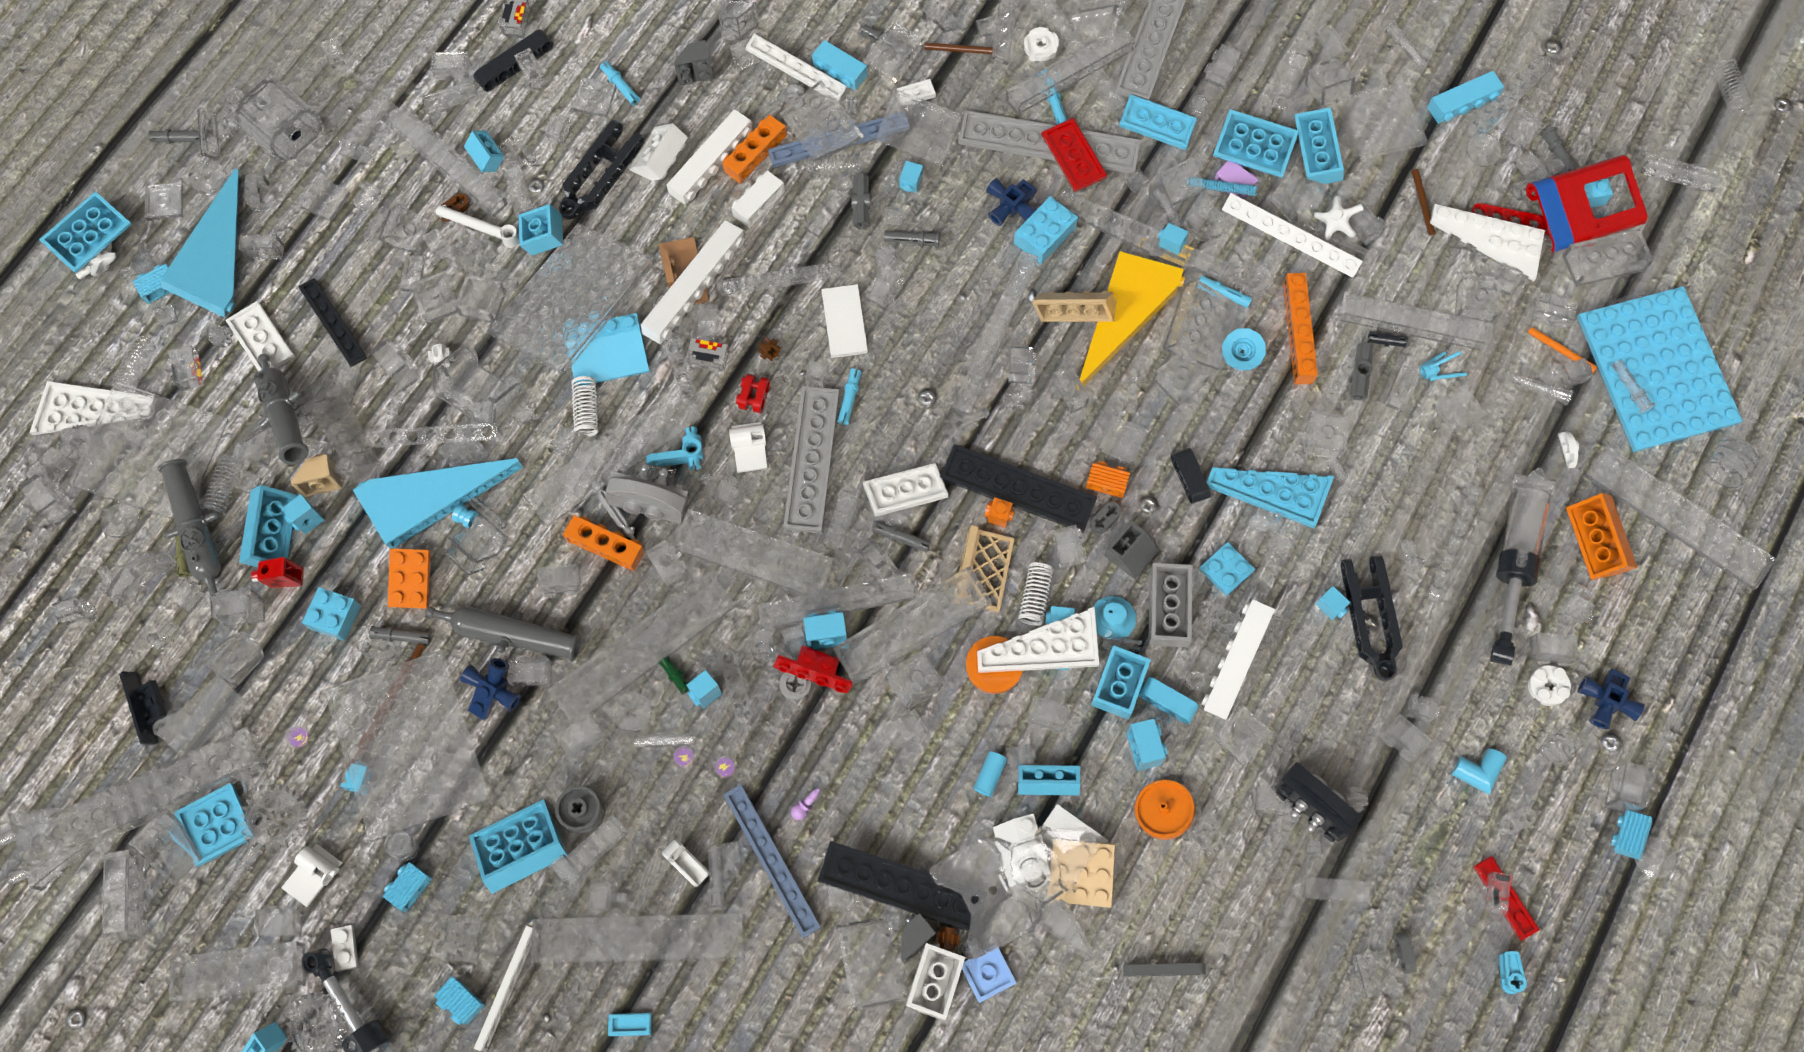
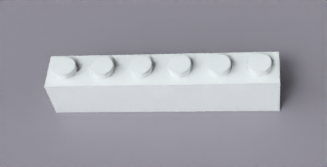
[667,109,753,205]
[1201,599,1275,720]

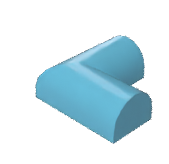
[1451,749,1507,795]

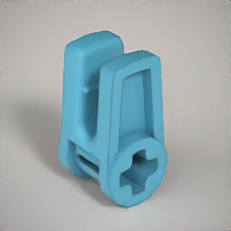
[1499,951,1527,994]

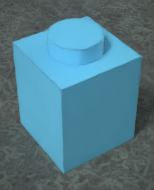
[899,161,923,193]
[1158,223,1189,255]
[1316,586,1351,621]

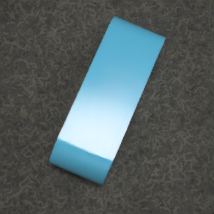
[1138,677,1199,724]

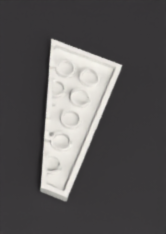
[1430,204,1545,282]
[30,381,158,435]
[977,607,1099,673]

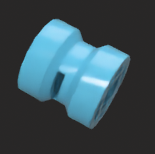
[452,504,479,529]

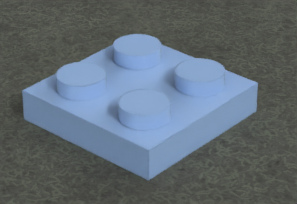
[962,945,1016,1003]

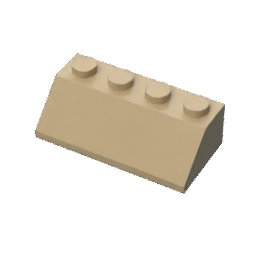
[1032,291,1116,322]

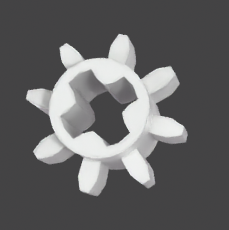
[428,344,452,367]

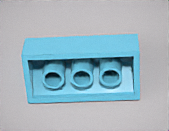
[1294,107,1344,184]
[239,485,297,567]

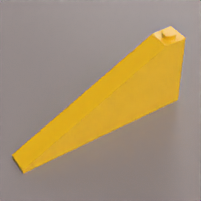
[1078,251,1185,389]

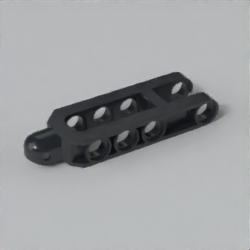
[559,120,645,220]
[1340,555,1403,681]

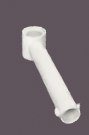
[436,205,519,248]

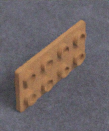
[659,237,709,305]

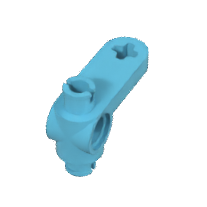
[646,427,704,470]

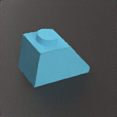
[242,1022,287,1052]

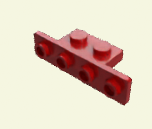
[773,645,853,693]

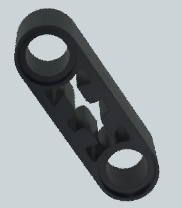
[1171,448,1211,504]

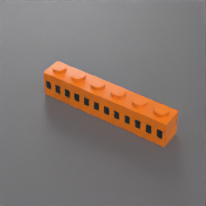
[1283,273,1318,385]

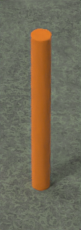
[1527,327,1597,373]

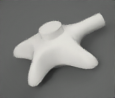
[1314,195,1363,241]
[76,242,116,280]

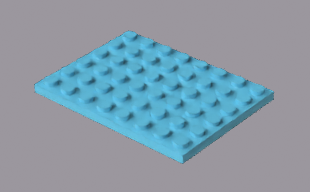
[1577,286,1743,453]

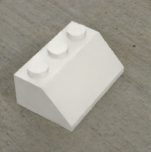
[628,123,688,181]
[993,814,1051,888]
[905,943,965,1020]

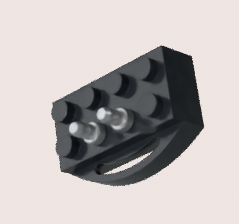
[1274,762,1363,842]

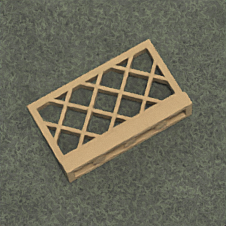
[952,525,1015,613]

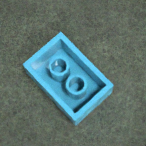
[1014,196,1078,265]
[1091,645,1151,720]

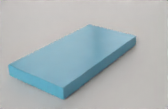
[1119,94,1197,150]

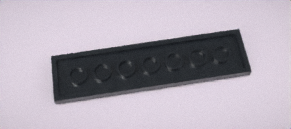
[940,444,1097,533]
[817,841,988,934]

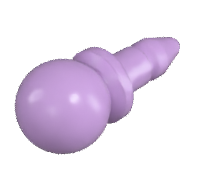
[791,788,820,820]

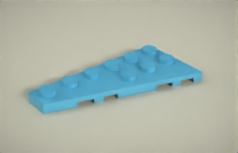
[1207,467,1334,529]

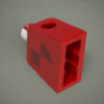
[251,557,304,588]

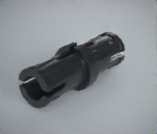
[1367,331,1408,348]

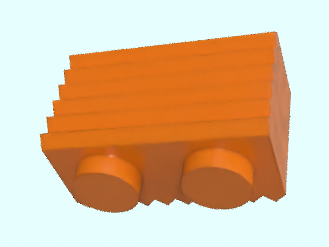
[1086,461,1130,498]

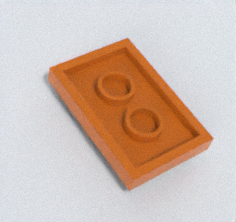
[388,548,431,608]

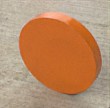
[966,636,1023,694]
[1135,780,1195,840]

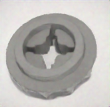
[779,673,811,700]

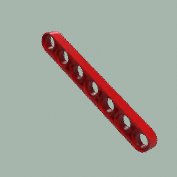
[1470,203,1596,244]

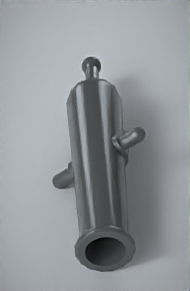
[254,354,309,464]
[157,459,222,605]
[424,606,581,662]

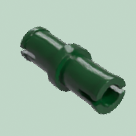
[659,656,689,695]

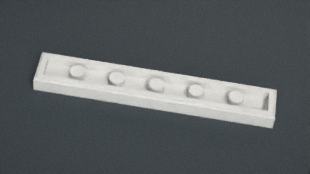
[745,33,847,102]
[474,926,538,1052]

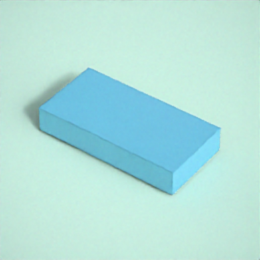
[608,1013,652,1036]

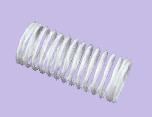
[571,376,599,437]
[1018,562,1054,626]

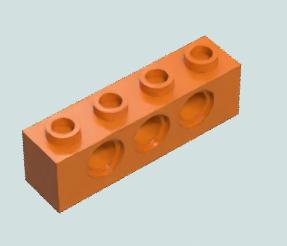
[722,114,787,184]
[563,515,645,571]

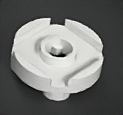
[1024,27,1059,61]
[1528,665,1571,706]

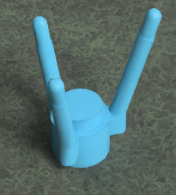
[1420,351,1467,382]

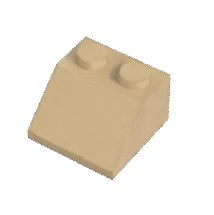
[291,454,342,497]

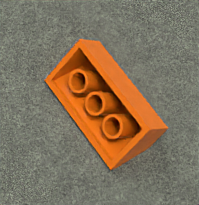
[1566,493,1638,580]

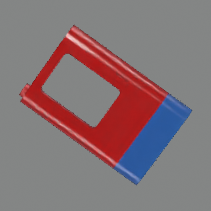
[1526,155,1648,253]

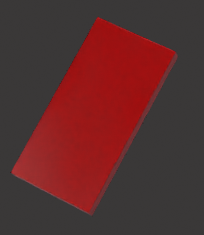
[1041,118,1107,192]

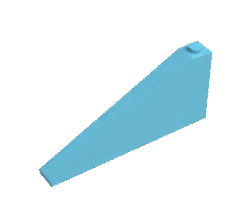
[161,168,239,318]
[353,458,524,549]

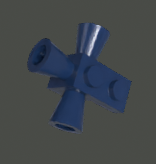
[986,178,1037,226]
[460,658,521,720]
[1577,668,1645,730]

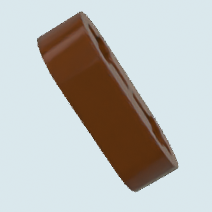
[440,193,470,222]

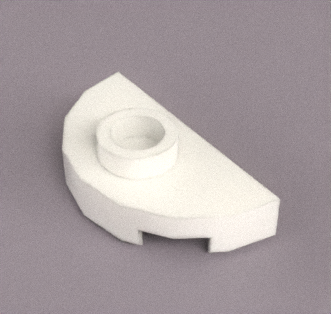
[1558,431,1579,469]

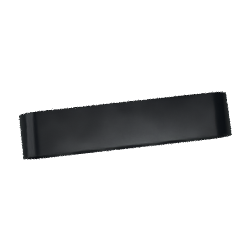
[473,29,554,92]

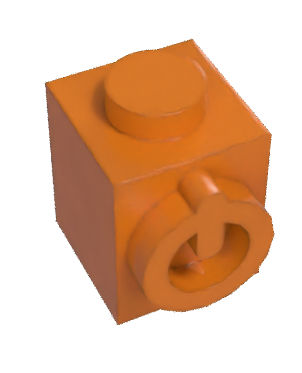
[984,497,1015,528]

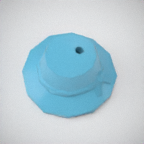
[1222,328,1266,371]
[1093,596,1136,641]

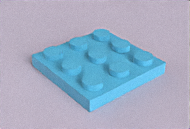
[174,783,256,867]

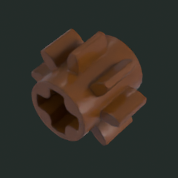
[756,337,781,361]
[935,927,961,951]

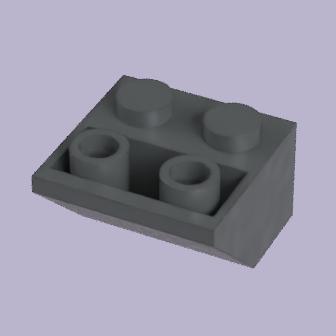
[674,40,714,86]
[1104,520,1159,579]

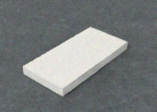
[821,284,868,358]
[226,300,295,371]
[863,463,948,517]

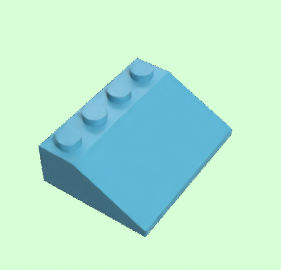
[1213,109,1299,178]
[39,191,132,273]
[563,313,650,385]
[469,799,568,894]

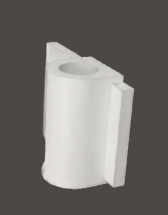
[729,422,768,473]
[281,844,342,907]

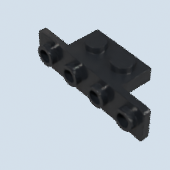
[119,671,167,745]

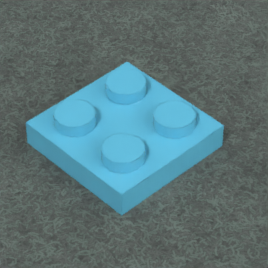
[1199,542,1255,597]

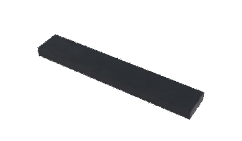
[298,278,367,367]

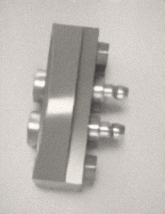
[605,464,688,524]

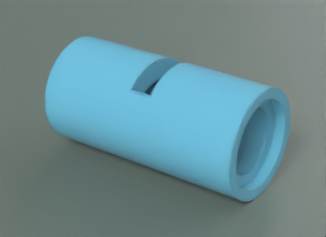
[973,751,1007,797]

